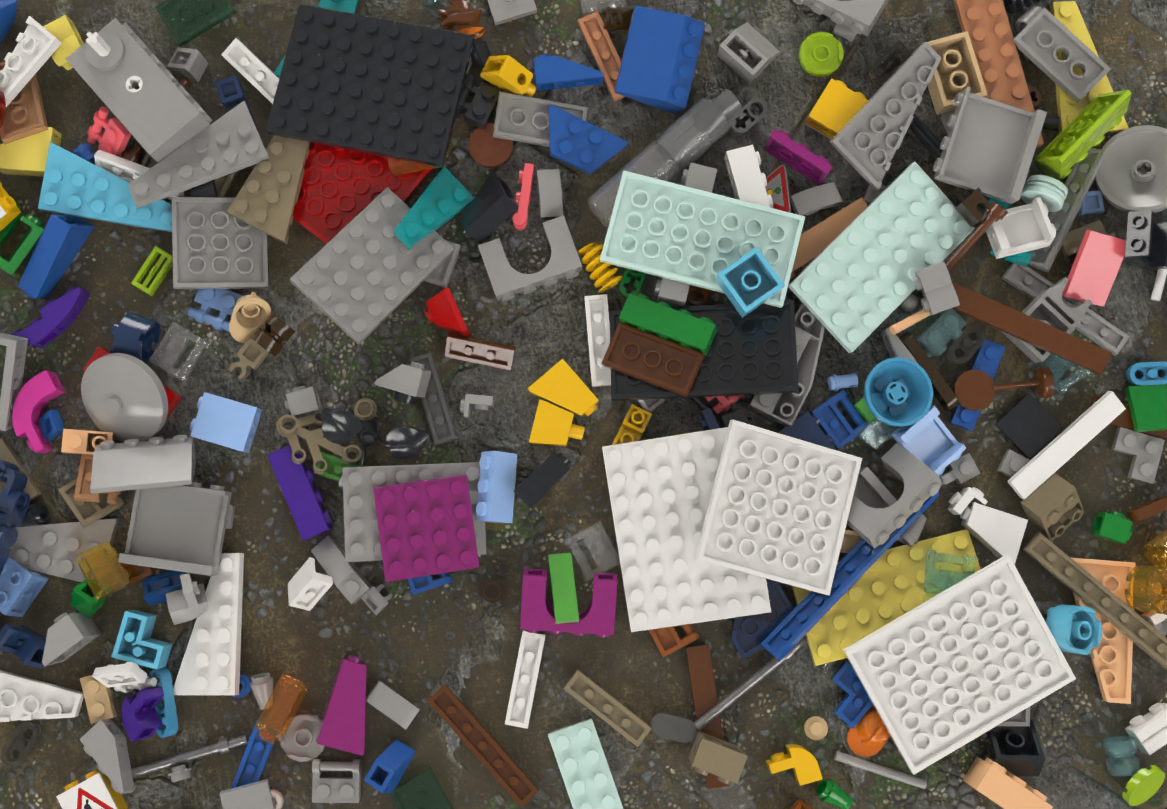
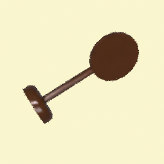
[954,366,1054,411]

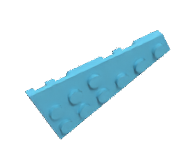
[38,142,172,232]

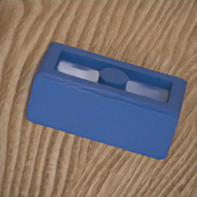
[142,570,191,606]

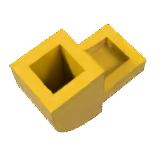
[766,744,823,786]

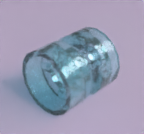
[1103,736,1140,776]

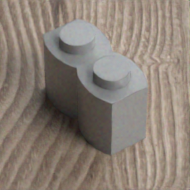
[913,261,960,315]

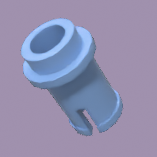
[827,373,858,392]

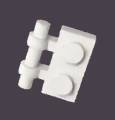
[92,662,157,693]

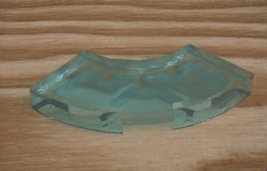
[856,418,898,449]

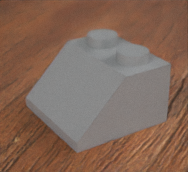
[42,611,102,667]

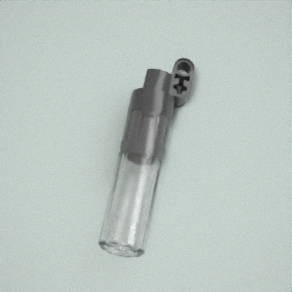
[587,89,767,228]

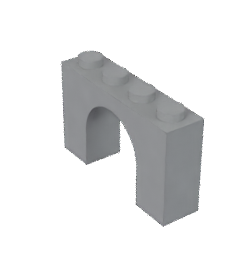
[792,0,889,36]
[478,215,582,301]
[847,442,942,549]

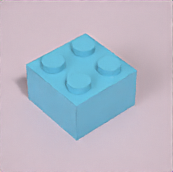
[715,247,785,318]

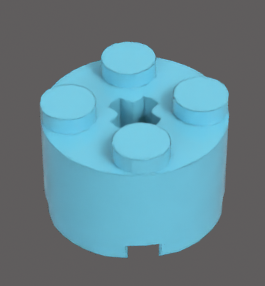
[1046,604,1102,655]

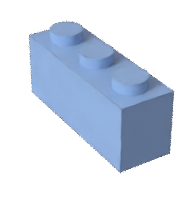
[476,451,517,523]

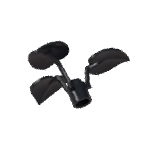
[321,408,429,496]

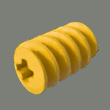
[577,242,622,293]

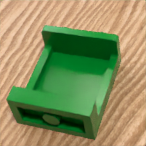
[0,213,44,275]

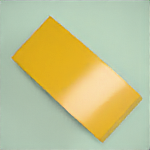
[612,404,652,445]

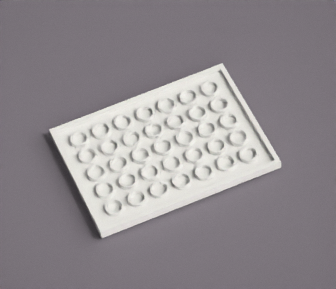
[602,427,771,632]
[843,555,1076,775]

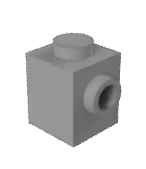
[285,386,322,418]

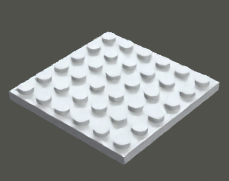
[695,420,862,596]

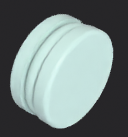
[1021,175,1068,212]

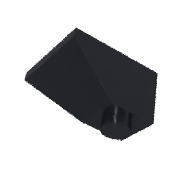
[988,720,1045,776]

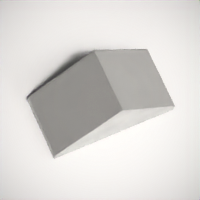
[167,47,209,82]

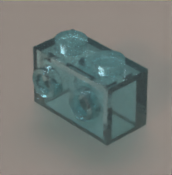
[916,308,967,358]

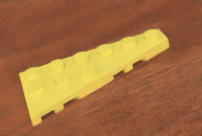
[1050,1,1129,134]

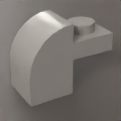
[166,573,208,625]

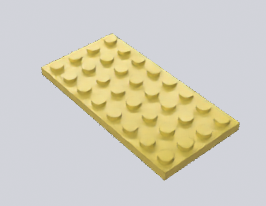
[791,529,981,666]

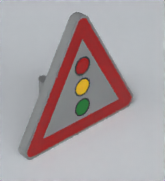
[765,165,791,213]

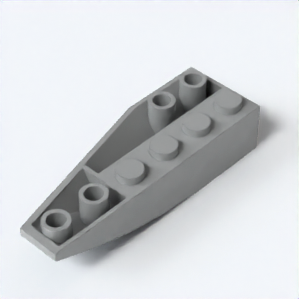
[747,303,825,427]

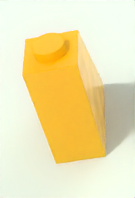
[528,359,599,417]

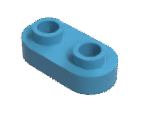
[1126,361,1167,386]

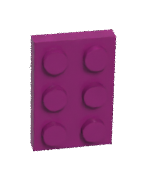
[763,129,833,186]

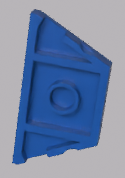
[548,104,628,175]

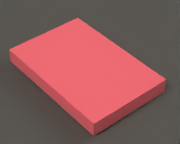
[1062,229,1126,307]

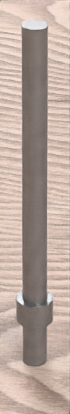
[693,637,808,730]
[131,734,249,778]

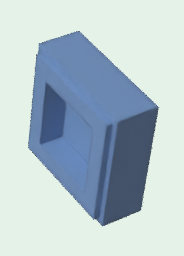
[1079,190,1105,216]

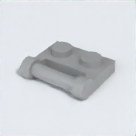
[312,759,361,803]

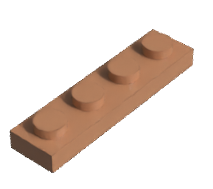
[578,11,626,102]

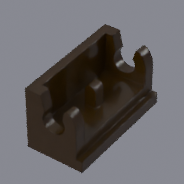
[955,187,990,227]

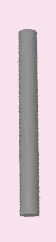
[834,751,927,789]

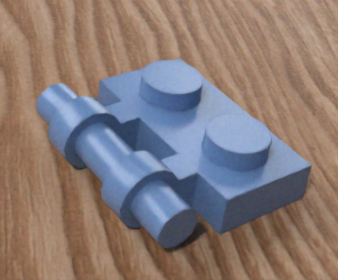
[188,289,243,332]

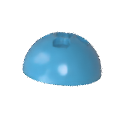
[864,357,933,427]

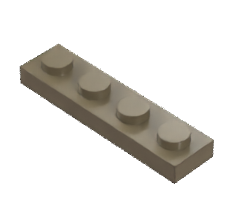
[563,669,652,747]

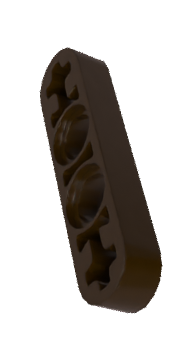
[898,331,959,411]

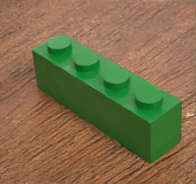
[619,293,717,356]

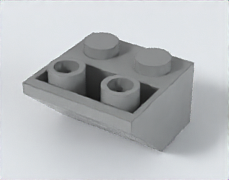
[717,22,780,85]

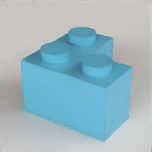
[112,609,172,669]

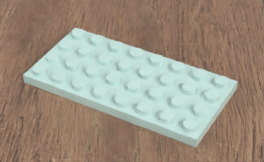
[788,162,975,353]
[600,170,805,308]

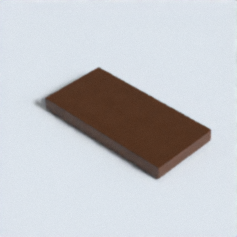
[601,322,705,398]

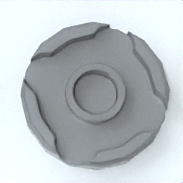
[280,713,325,762]

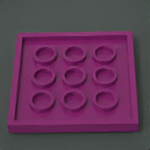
[373,475,479,582]

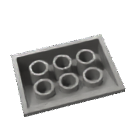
[90,435,196,494]

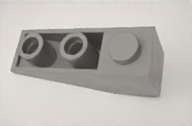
[79,719,135,794]

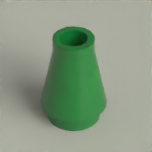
[816,779,853,809]

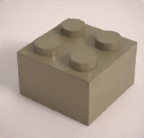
[688,731,748,785]

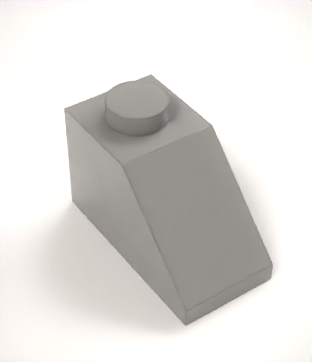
[375,361,432,397]

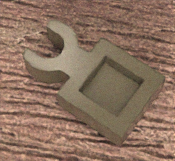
[229,337,269,380]

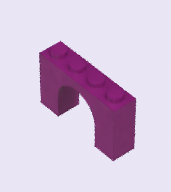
[520,568,617,637]

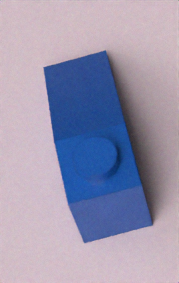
[533,54,603,92]

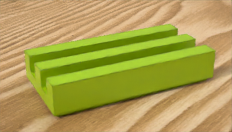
[131,246,173,296]

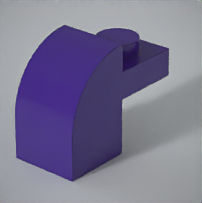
[122,687,165,742]

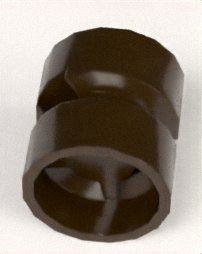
[252,313,296,357]

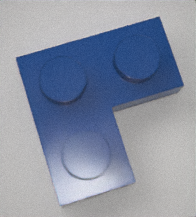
[830,661,873,729]

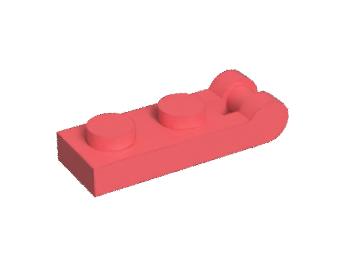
[513,163,535,230]

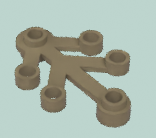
[276,411,362,474]

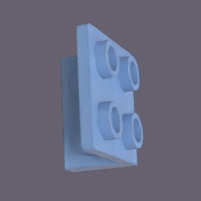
[0,555,49,617]

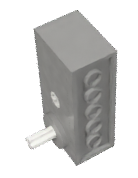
[66,18,213,163]

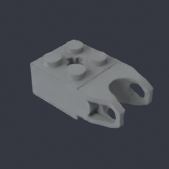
[1002,277,1092,363]

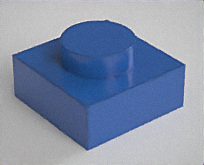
[38,410,64,441]

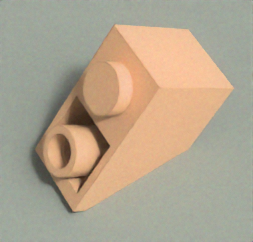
[61,429,113,455]

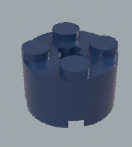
[110,312,161,364]

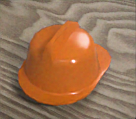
[847,705,891,757]

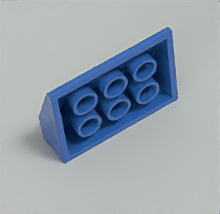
[615,6,705,114]

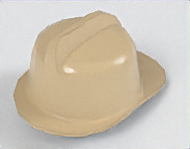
[229,292,271,343]

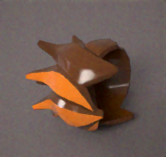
[436,0,486,39]

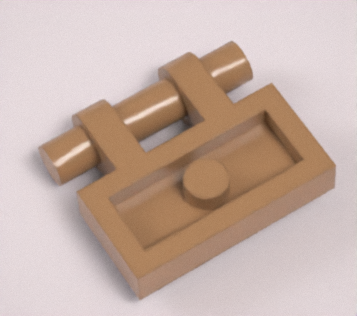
[74,454,121,504]

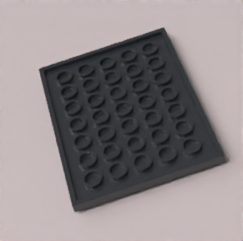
[266,4,475,167]

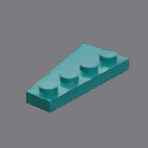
[393,166,474,249]

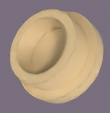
[804,716,828,740]

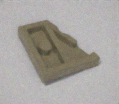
[58,479,124,529]

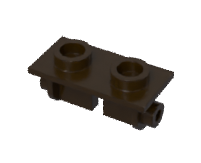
[602,6,634,30]

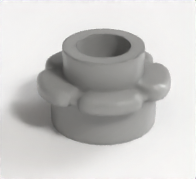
[168,764,192,783]

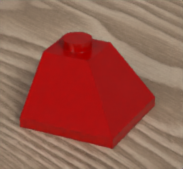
[424,288,471,337]

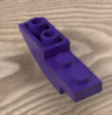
[6,287,90,348]

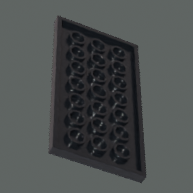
[610,300,799,401]

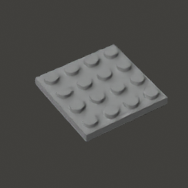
[172,197,268,289]

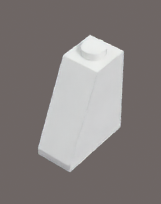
[960,502,1028,565]

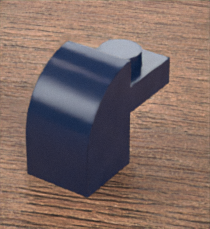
[0,624,46,669]

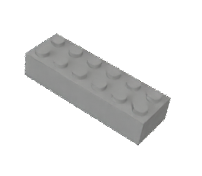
[653,163,717,307]

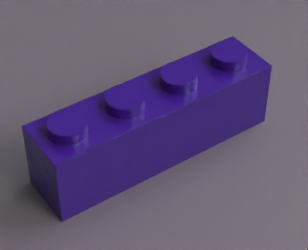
[267,445,334,540]

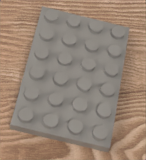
[290,187,454,345]
[342,462,486,562]

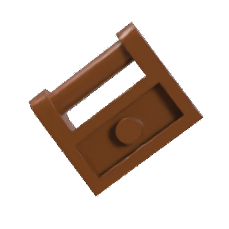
[649,624,700,657]

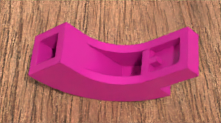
[12,370,66,454]

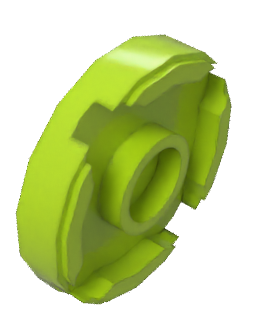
[798,32,844,77]
[1122,765,1165,806]

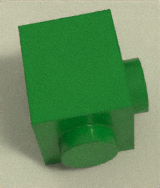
[1090,511,1133,544]
[70,575,109,618]

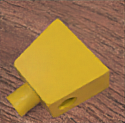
[480,55,536,97]
[529,399,585,446]

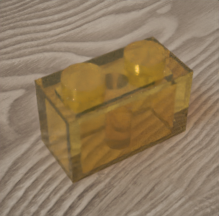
[75,541,130,600]

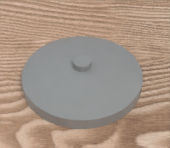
[1095,125,1167,213]
[81,353,168,442]

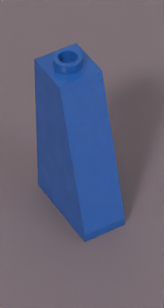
[17,215,94,299]

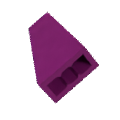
[316,655,366,756]

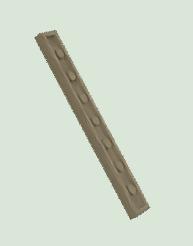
[1023,532,1167,670]

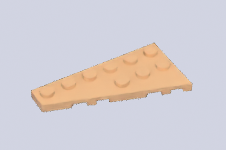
[1071,558,1136,704]

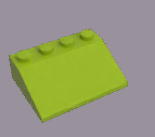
[1033,90,1132,179]

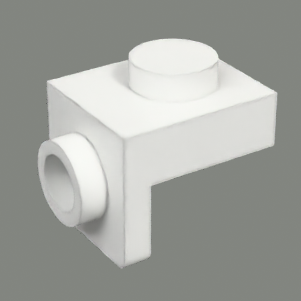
[947,487,988,515]

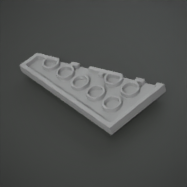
[830,42,941,190]

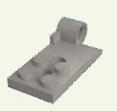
[1013,5,1111,103]

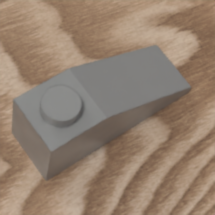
[311,535,373,604]

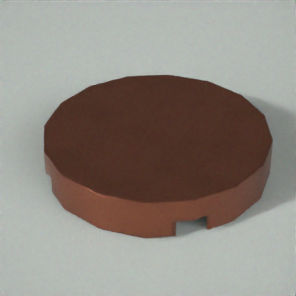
[468,123,513,169]

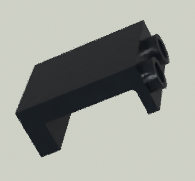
[1125,210,1167,270]

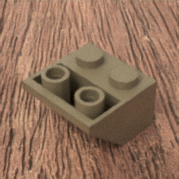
[1020,473,1085,542]

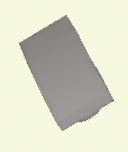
[536,169,563,217]
[789,182,843,216]
[366,681,420,729]

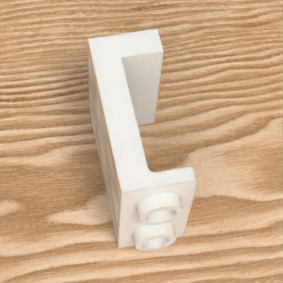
[982,197,1056,259]

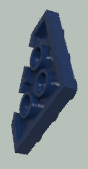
[730,579,794,659]

